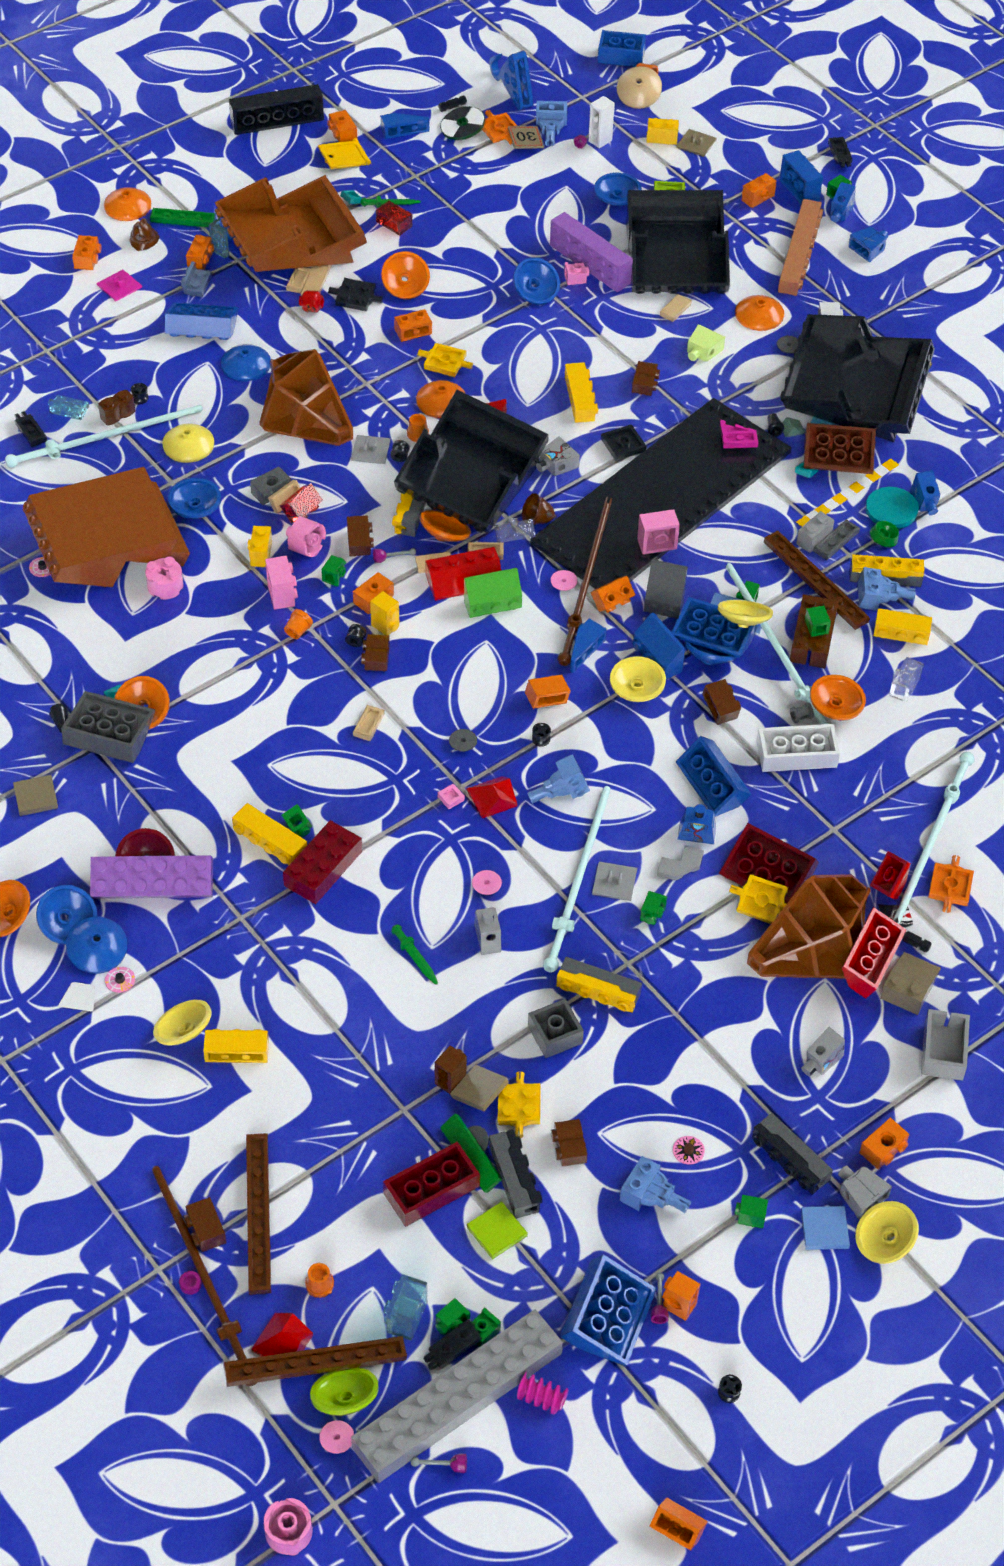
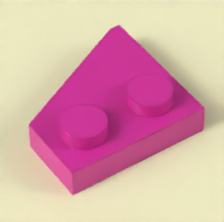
[720,420,758,448]

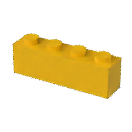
[564,362,598,423]
[232,803,307,865]

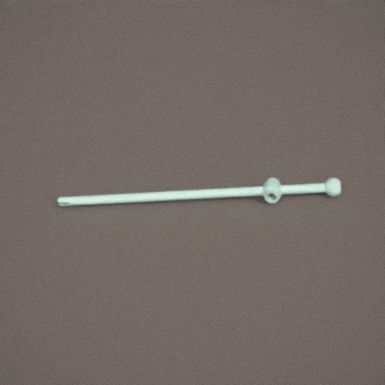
[5,405,203,468]
[726,563,831,725]
[893,752,975,925]
[543,786,610,972]

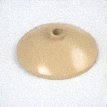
[617,66,662,109]

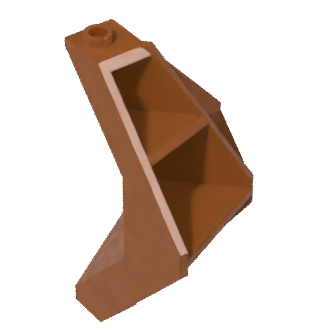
[259,349,353,446]
[747,874,871,979]

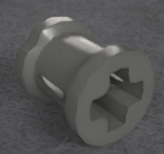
[790,703,814,723]

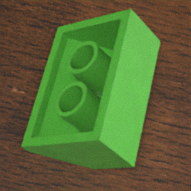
[464,568,522,618]

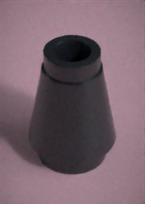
[767,413,784,437]
[49,704,68,733]

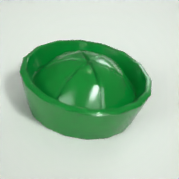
[870,521,899,547]

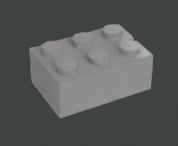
[921,1009,970,1081]

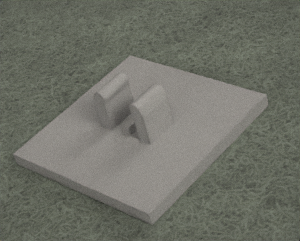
[351,435,391,464]
[592,862,637,901]

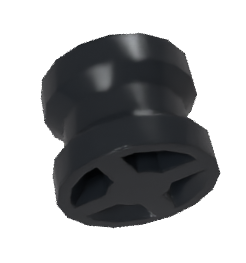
[131,383,149,404]
[391,440,410,462]
[345,624,367,647]
[532,723,551,747]
[718,1374,742,1403]

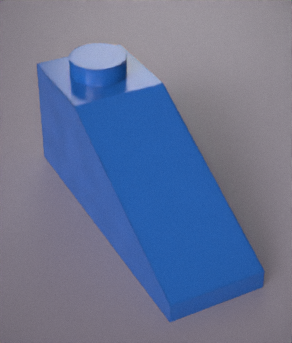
[380,113,430,139]
[570,618,607,673]

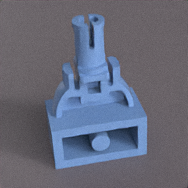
[536,101,567,146]
[858,567,916,610]
[527,754,590,804]
[620,1156,691,1214]

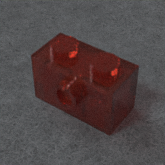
[376,201,413,236]
[280,483,323,523]

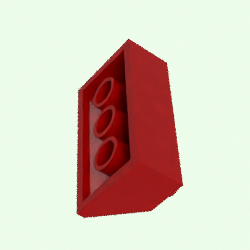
[425,547,502,601]
[842,907,907,998]

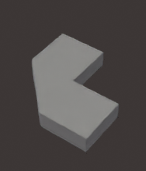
[657,846,704,880]

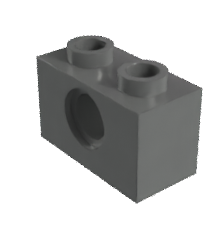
[250,466,291,505]

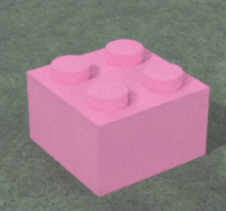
[637,509,680,554]
[265,556,298,610]

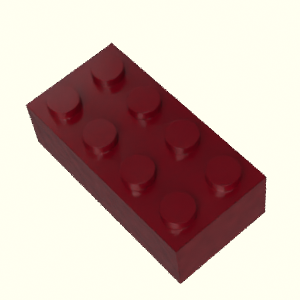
[283,820,362,904]
[383,1142,480,1227]

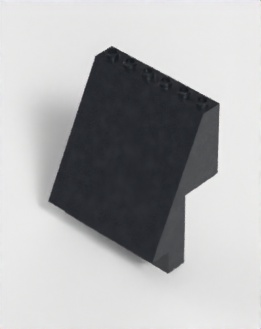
[626,190,730,294]
[780,314,935,442]
[394,390,549,533]

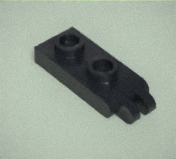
[828,137,853,168]
[14,411,47,447]
[423,1319,483,1370]

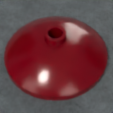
[115,828,175,856]

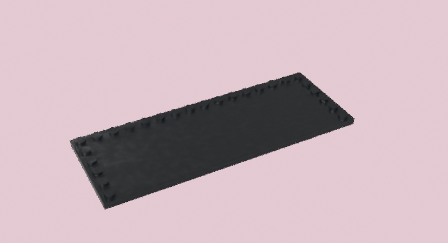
[530,398,792,589]

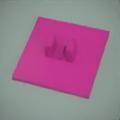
[97,269,142,301]

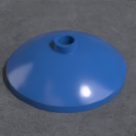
[594,172,642,206]
[513,257,560,305]
[221,344,271,381]
[168,478,221,519]
[685,641,738,665]
[36,885,97,945]
[66,917,127,974]

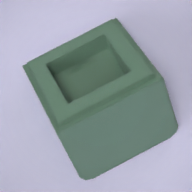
[782,417,805,437]

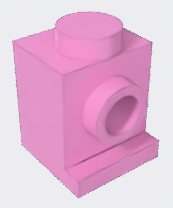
[564,262,589,285]

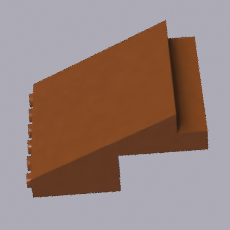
[215,175,367,272]
[23,467,190,587]

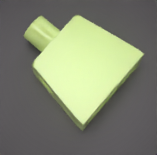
[687,325,725,362]

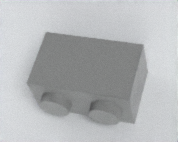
[796,511,835,553]

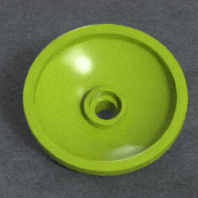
[310,1368,379,1416]

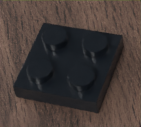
[601,424,647,461]

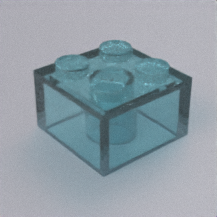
[384,1274,428,1341]

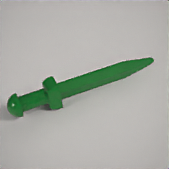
[361,196,421,208]
[391,924,438,985]

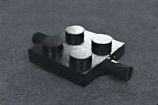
[328,278,383,311]

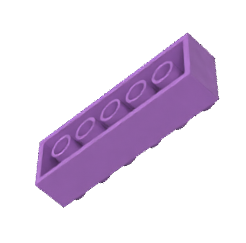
[550,212,633,292]
[90,855,213,899]

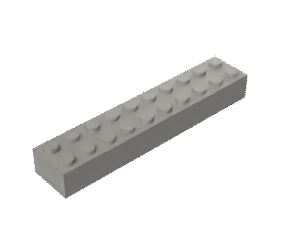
[351,1309,563,1483]

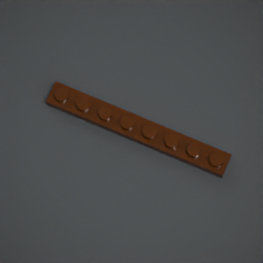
[764,530,870,630]
[246,1133,271,1295]
[223,1336,407,1387]

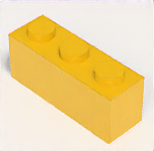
[873,608,932,645]
[203,1029,269,1063]

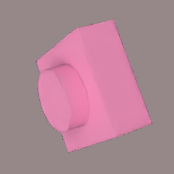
[438,784,465,809]

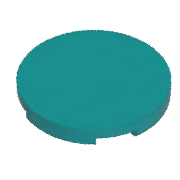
[866,487,919,529]

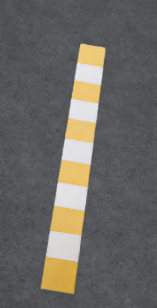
[796,459,899,527]

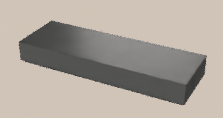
[813,519,860,560]

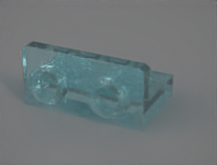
[209,218,229,259]
[48,395,89,420]

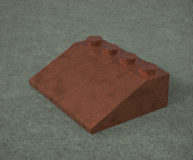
[804,423,876,474]

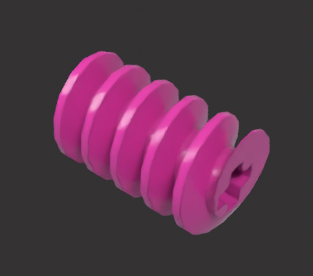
[517,1371,569,1414]

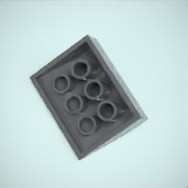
[61,691,155,763]

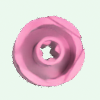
[286,516,326,557]
[145,557,184,600]
[264,1498,313,1556]

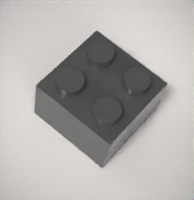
[528,999,584,1058]

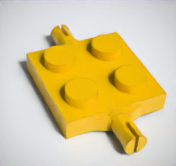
[417,343,473,377]
[729,874,788,924]
[498,1072,541,1138]

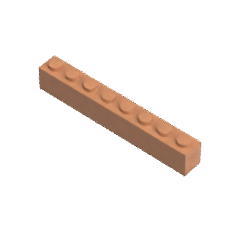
[778,199,824,296]

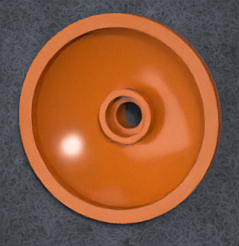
[104,187,151,221]
[381,251,430,299]
[735,295,784,331]
[416,380,465,418]
[420,510,471,542]
[810,675,866,720]
[114,676,170,730]
[0,880,30,937]

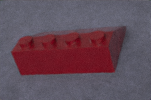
[719,823,819,904]

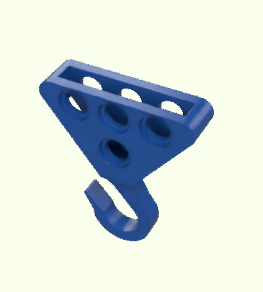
[489,50,533,111]

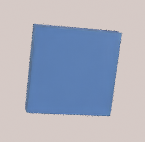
[801,1206,850,1250]

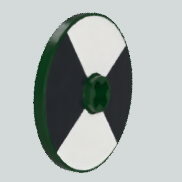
[440,106,485,140]

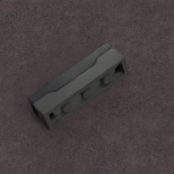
[752,1113,833,1195]
[489,1129,543,1219]

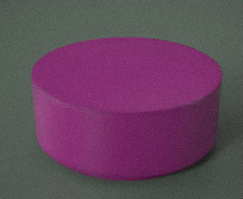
[179,1271,202,1295]

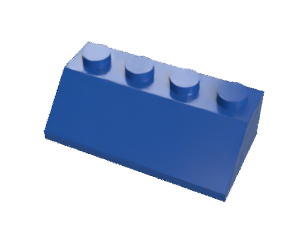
[676,736,752,817]

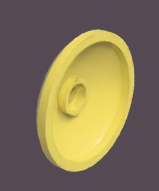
[162,424,214,463]
[718,600,773,628]
[610,657,666,702]
[153,1000,212,1046]
[855,1201,919,1264]

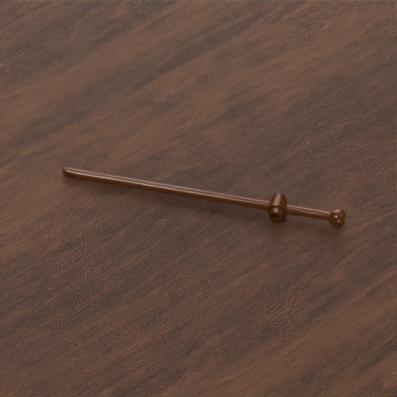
[557,497,612,666]
[152,1166,257,1387]

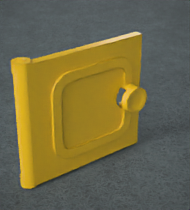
[318,138,371,169]

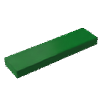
[150,208,216,228]
[440,1114,502,1193]

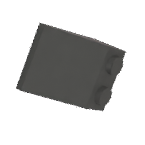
[644,559,688,619]

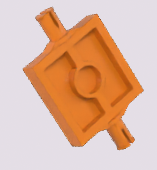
[482,110,517,145]
[928,855,974,913]

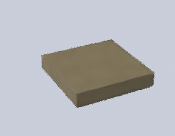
[13,775,58,816]
[450,1065,509,1112]

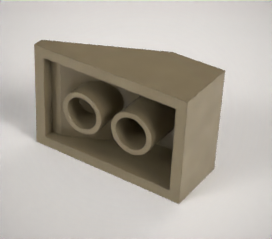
[880,952,941,1015]

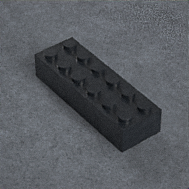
[229,84,324,135]

